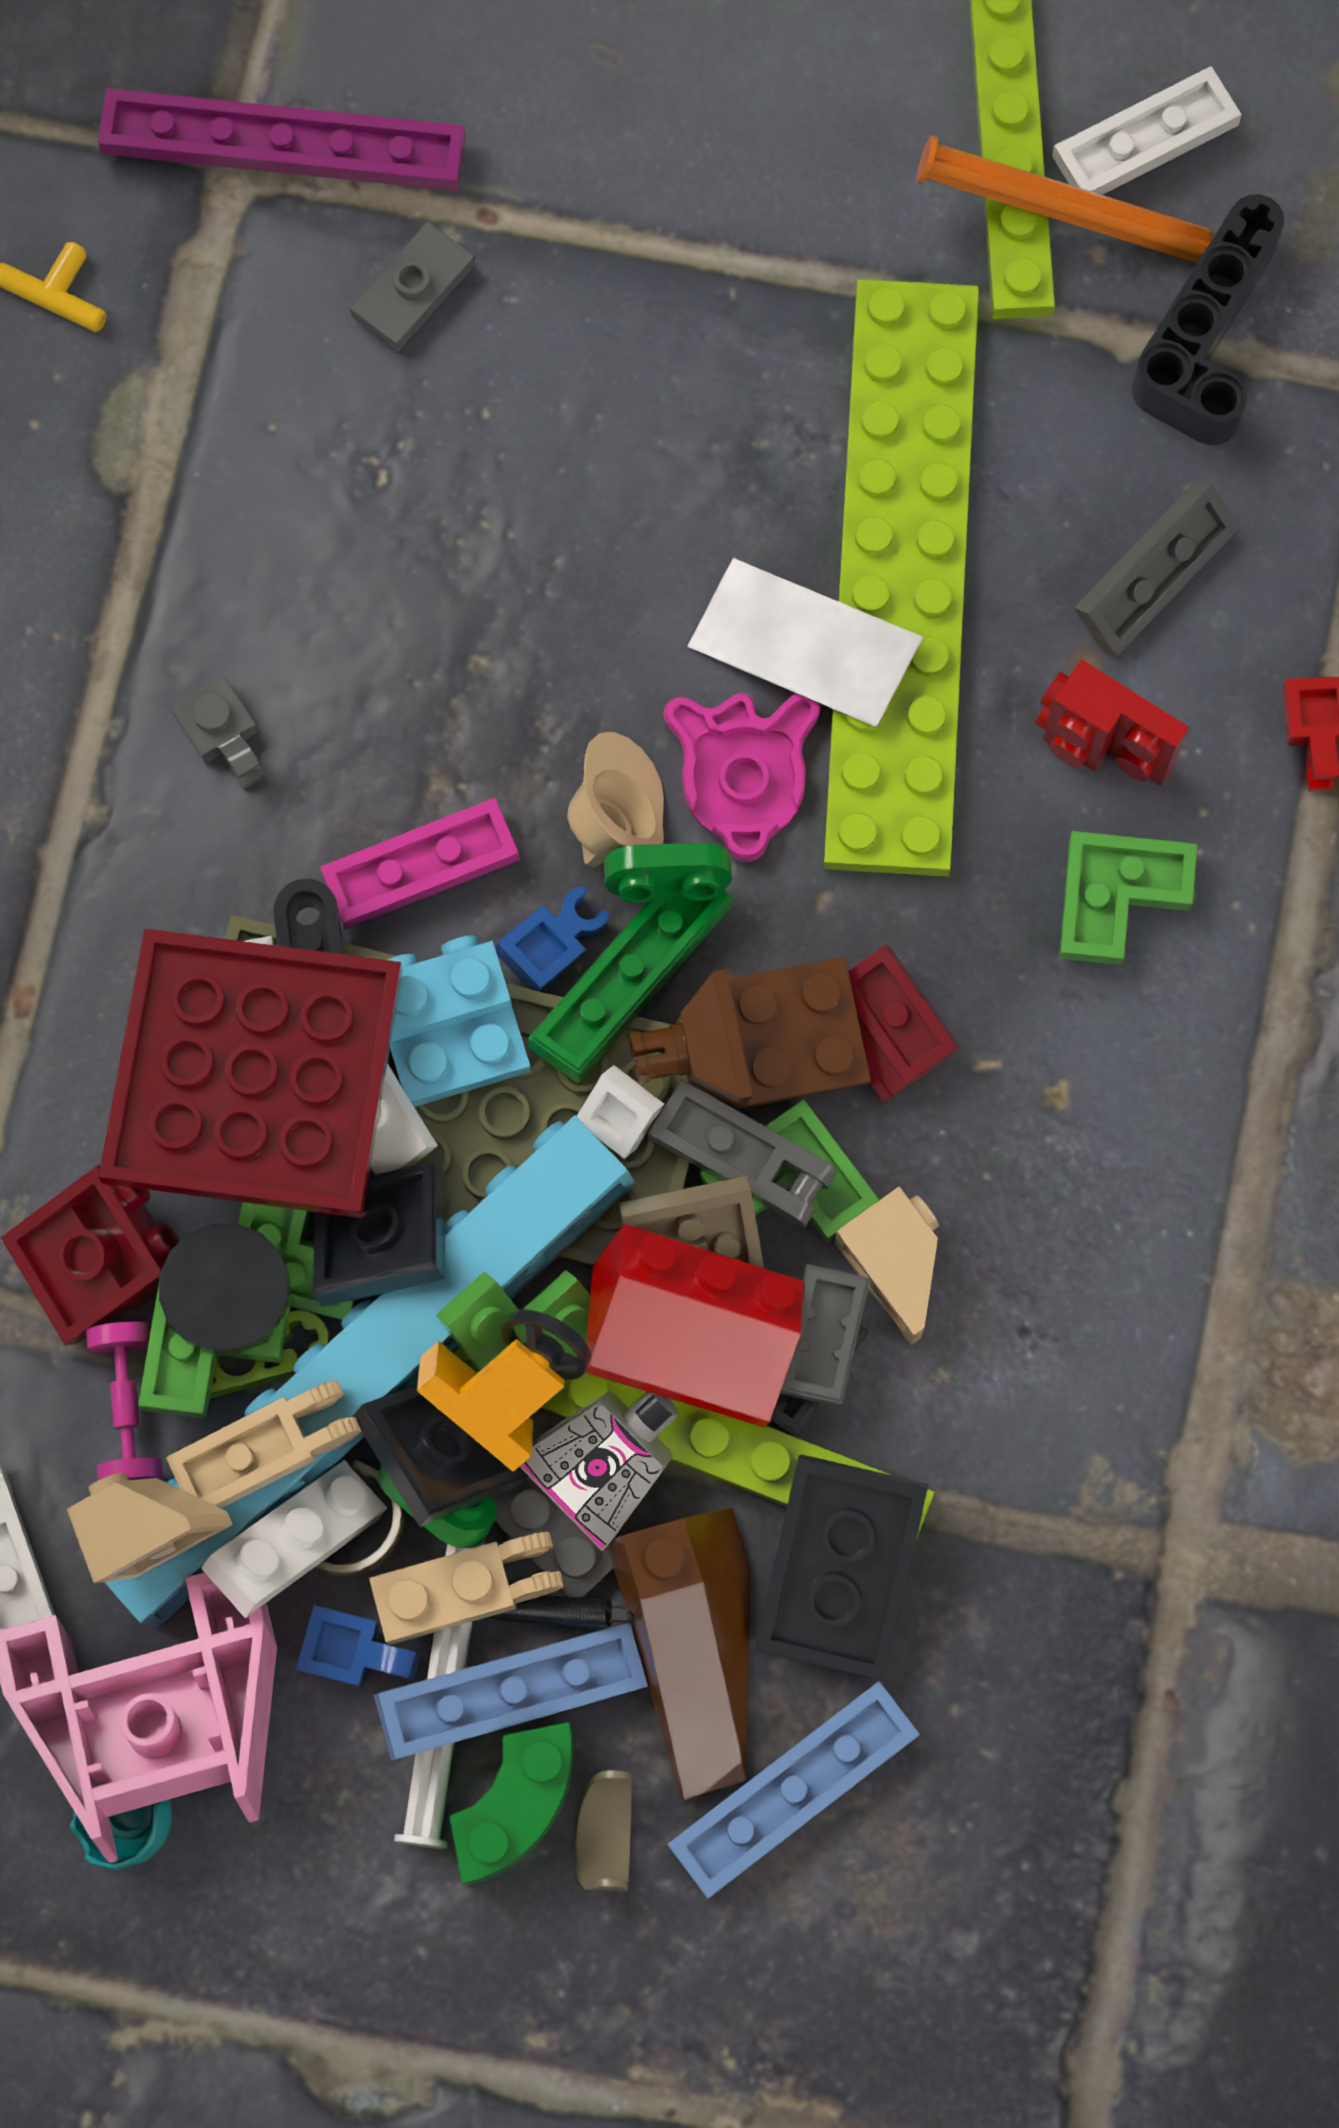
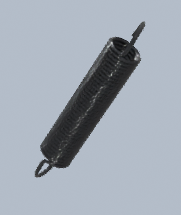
[486,1595,634,1629]

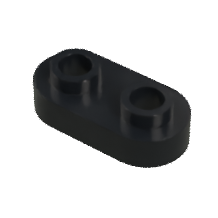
[273,879,344,954]

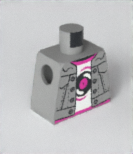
[519,1390,679,1551]

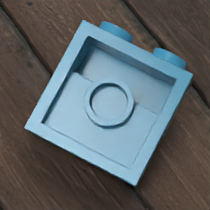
[387,935,531,1107]

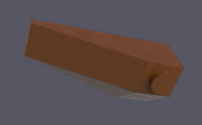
[607,1508,751,1800]

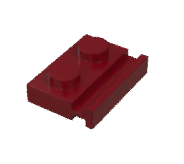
[848,944,962,1103]

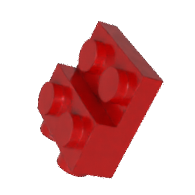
[1035,659,1190,786]

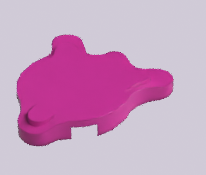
[663,693,821,862]

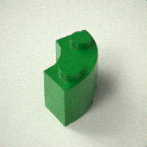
[449,1722,574,1886]

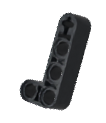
[1132,194,1284,445]

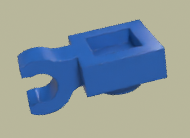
[296,1605,421,1688]

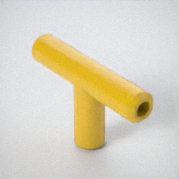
[0,242,106,332]

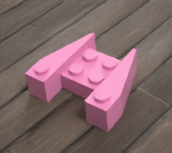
[0,1573,277,1863]

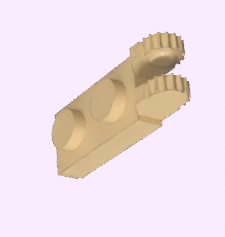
[166,1380,361,1509]
[369,1532,564,1645]

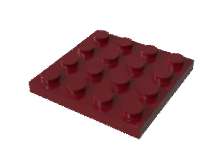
[98,928,403,1218]

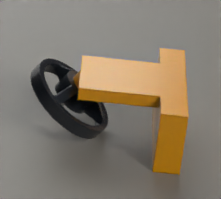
[417,1310,591,1472]

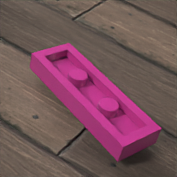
[320,798,520,930]

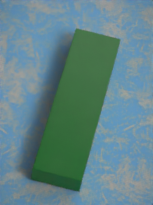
[527,890,733,1084]

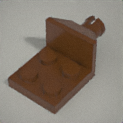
[628,957,871,1110]

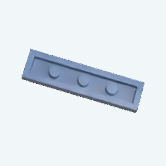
[374,1622,648,1761]
[667,1681,920,1899]

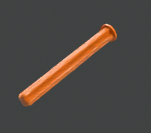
[916,135,1213,263]

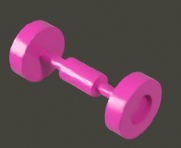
[86,1322,164,1481]

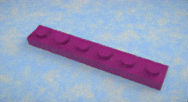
[98,88,466,191]

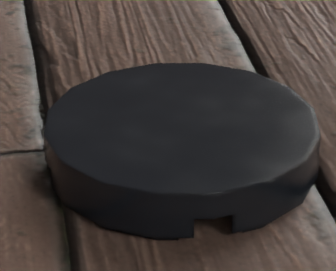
[159,1224,291,1354]

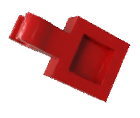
[1282,676,1339,791]

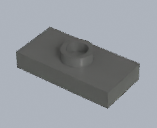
[350,221,475,352]
[780,1264,870,1408]

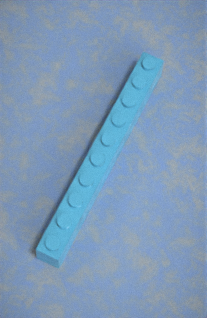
[105,1115,636,1630]

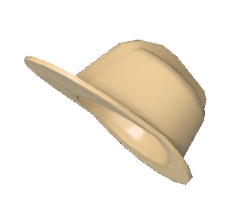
[567,732,664,867]

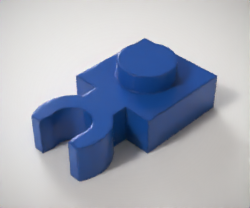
[495,886,610,992]

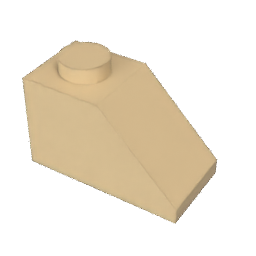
[834,1187,939,1346]
[67,1473,232,1583]

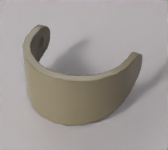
[315,1460,405,1577]
[574,1771,632,1891]

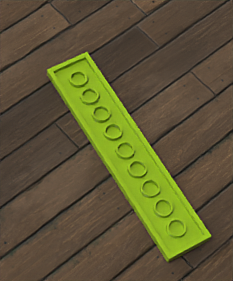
[824,279,979,877]

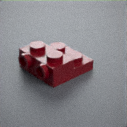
[0,1165,180,1345]

